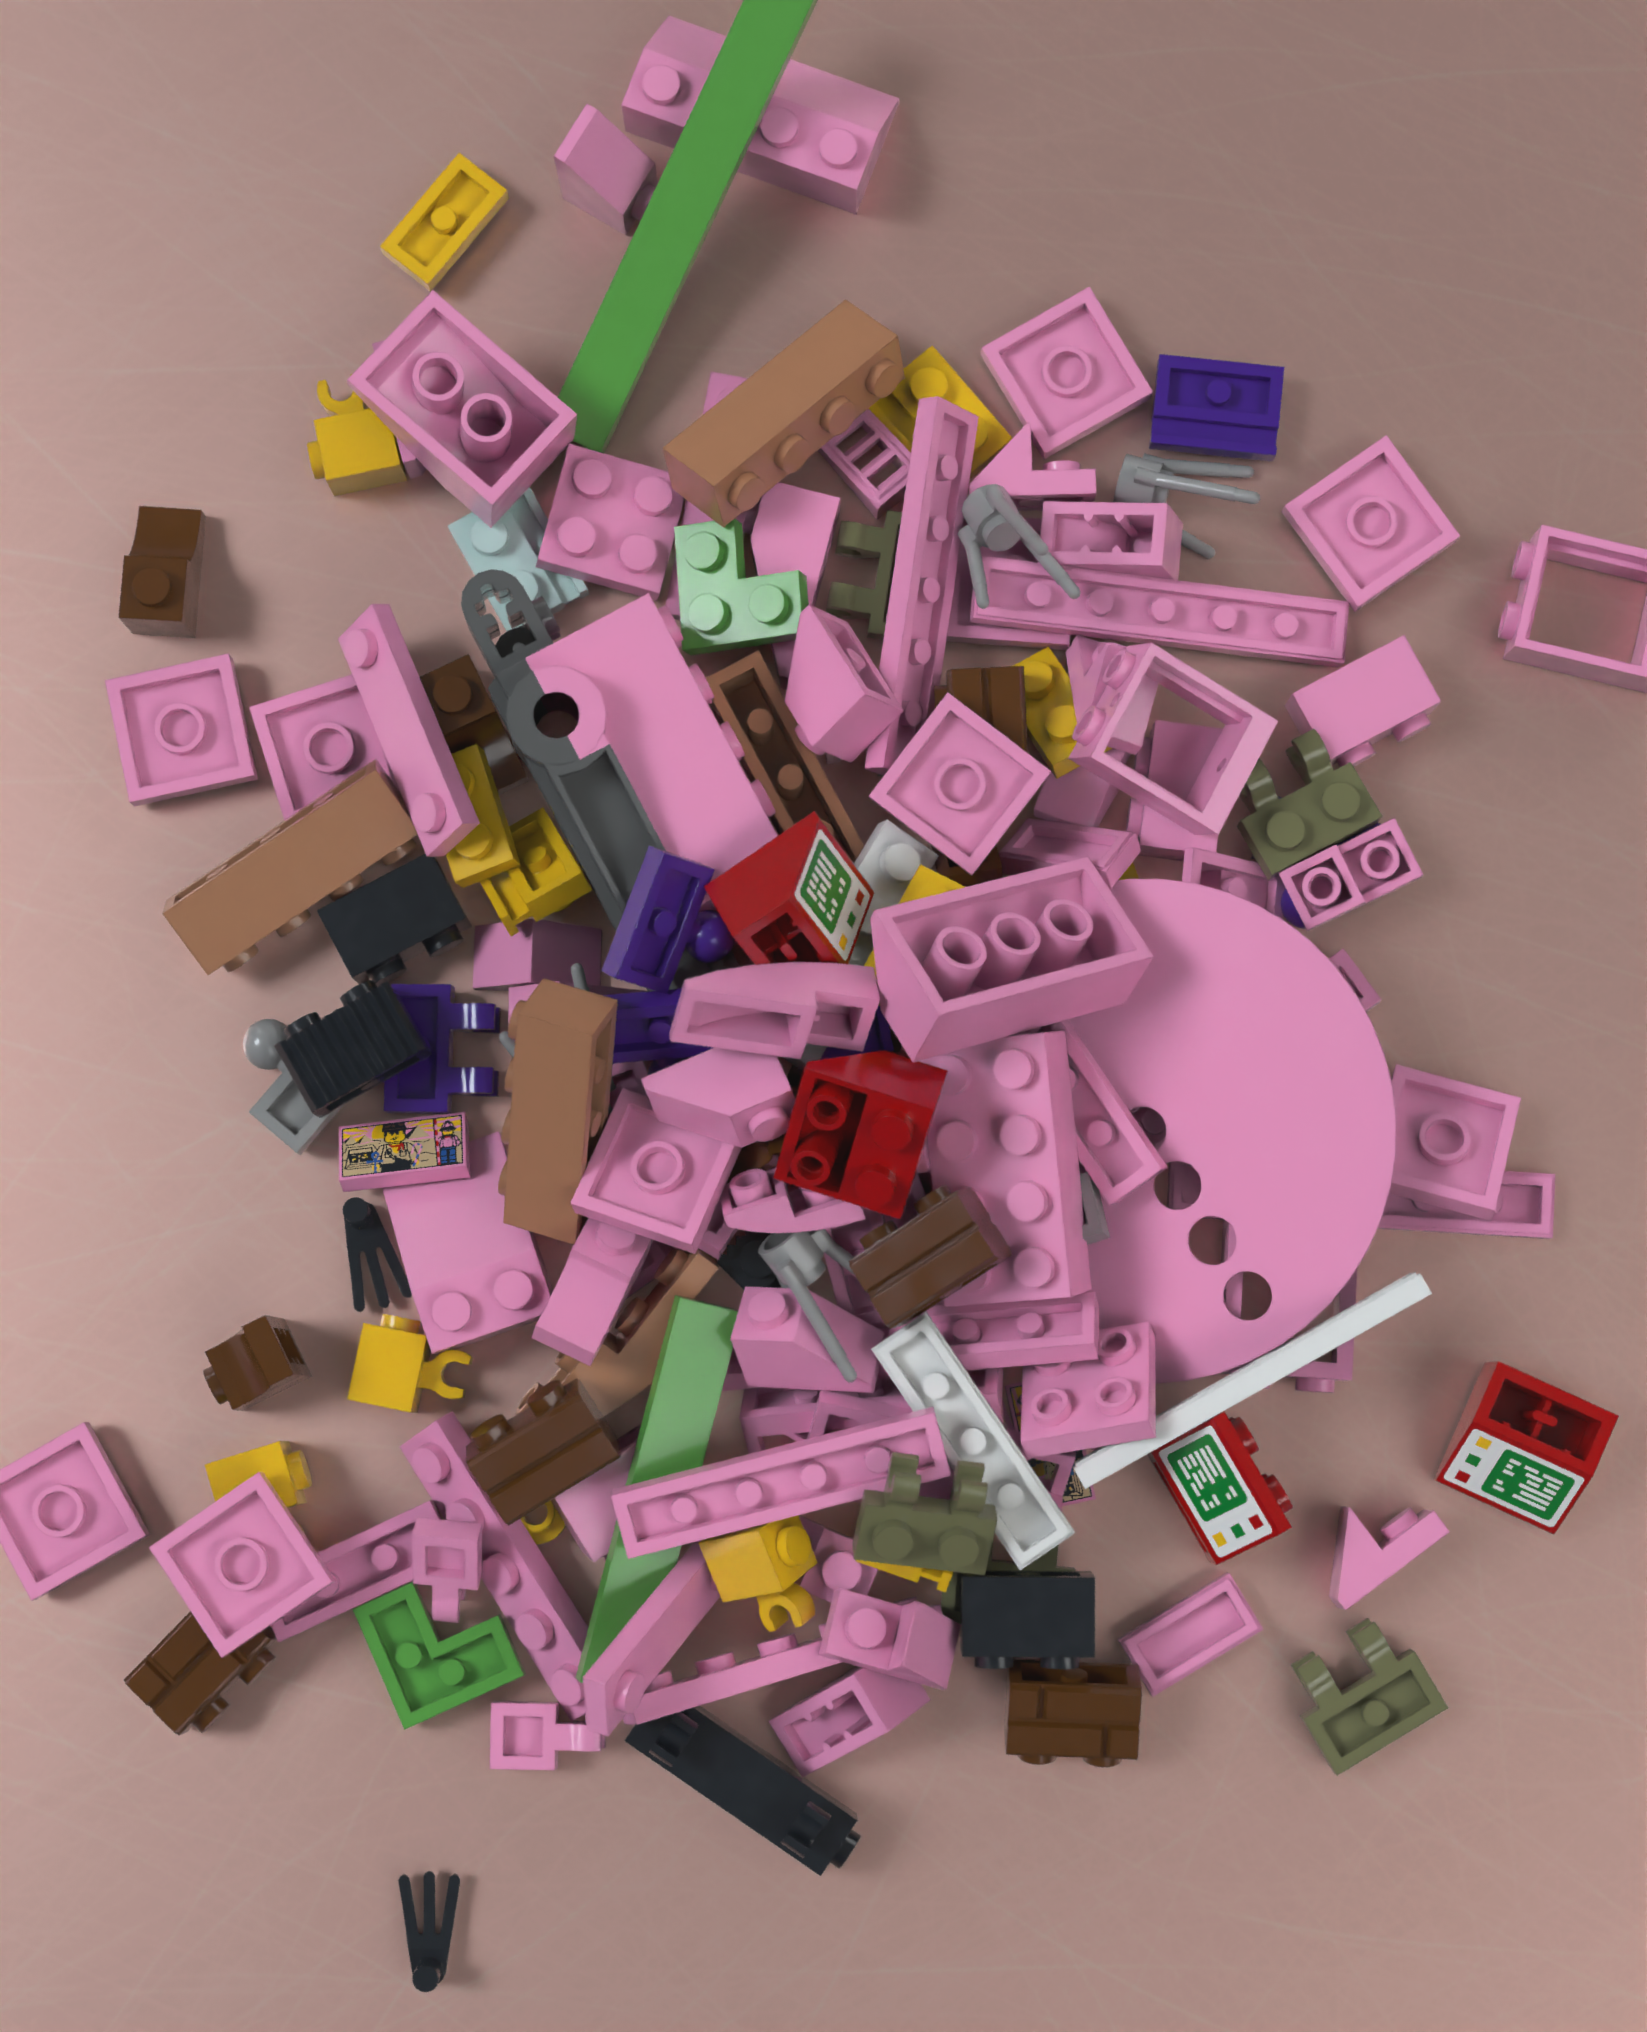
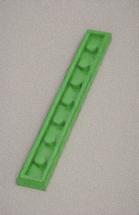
[558,0,818,453]

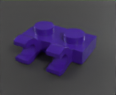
[384,984,501,1114]

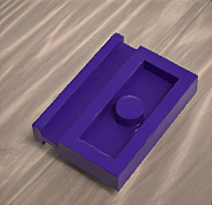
[1149,354,1284,462]

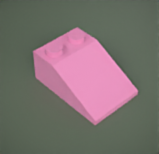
[347,290,577,528]
[382,1131,553,1355]

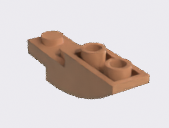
[515,1247,719,1416]

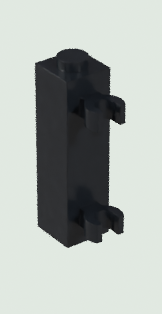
[625,1706,861,1876]

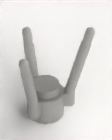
[1113,453,1260,559]
[958,484,1081,609]
[758,1229,857,1382]

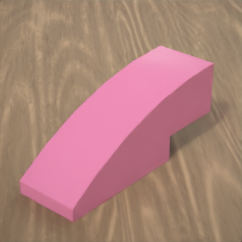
[669,962,880,1059]

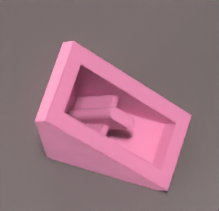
[473,918,602,991]

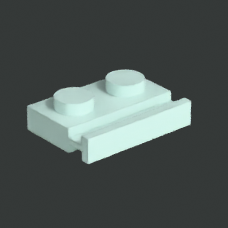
[447,487,589,632]

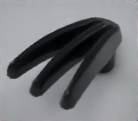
[343,1197,412,1312]
[398,1871,460,1992]

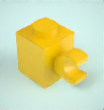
[307,374,407,496]
[347,1314,473,1413]
[204,1441,312,1536]
[698,1515,818,1632]

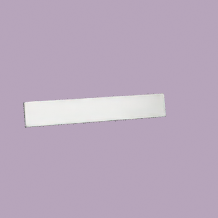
[1073,1272,1432,1489]

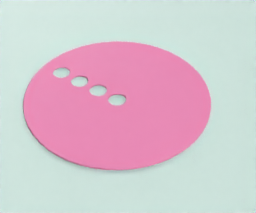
[908,879,1397,1384]

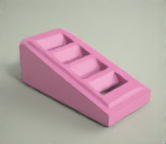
[818,409,911,520]

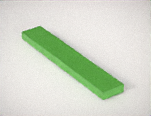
[575,1295,738,1683]

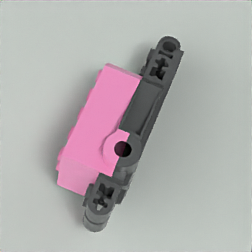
[461,569,778,1058]

